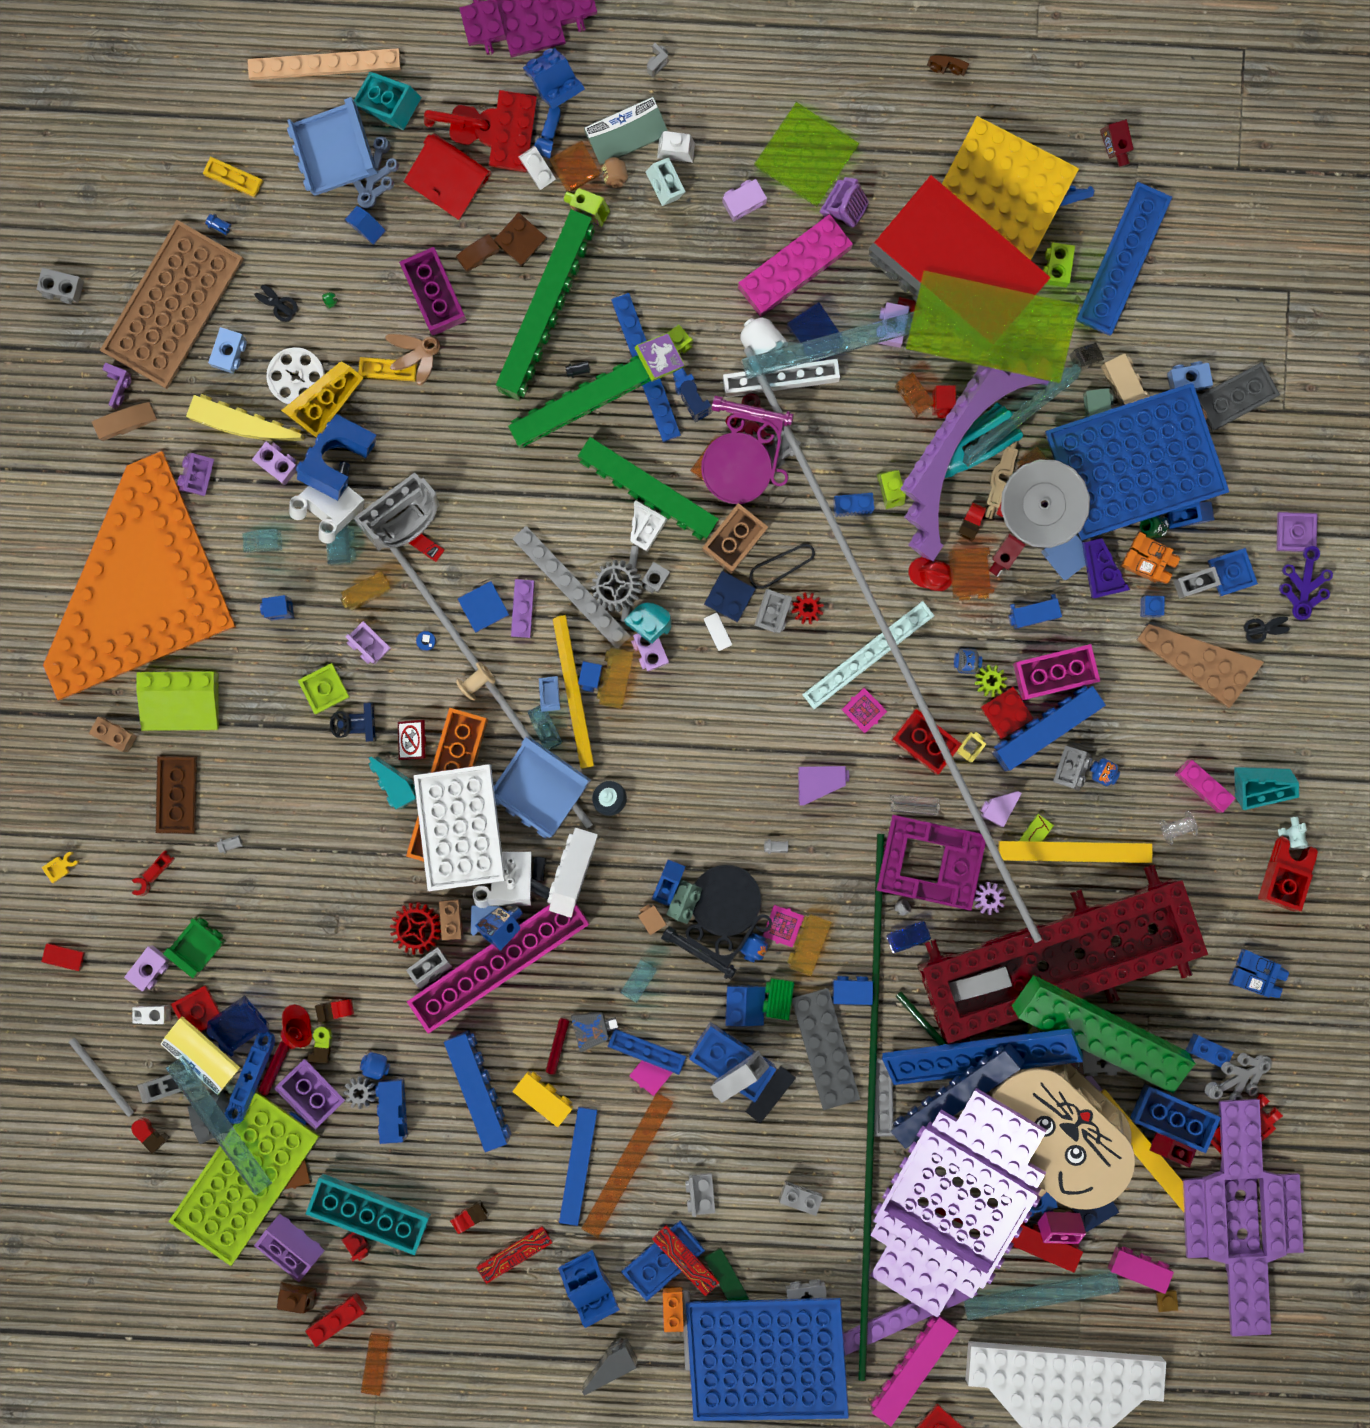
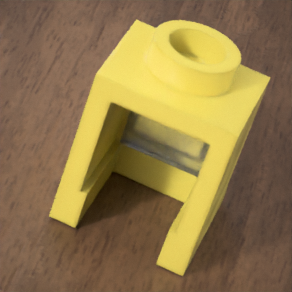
[957,732,986,763]

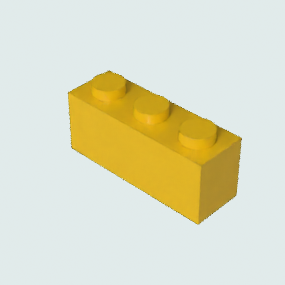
[512,1071,573,1127]

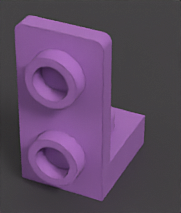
[102,363,131,409]

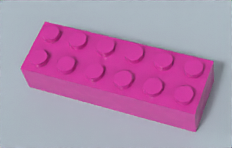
[738,214,853,318]

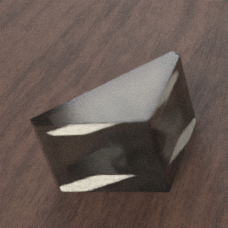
[1069,343,1104,373]

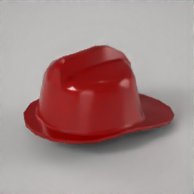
[908,557,954,591]
[281,1004,312,1049]

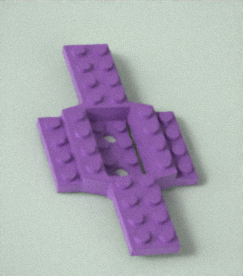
[1182,1099,1304,1336]

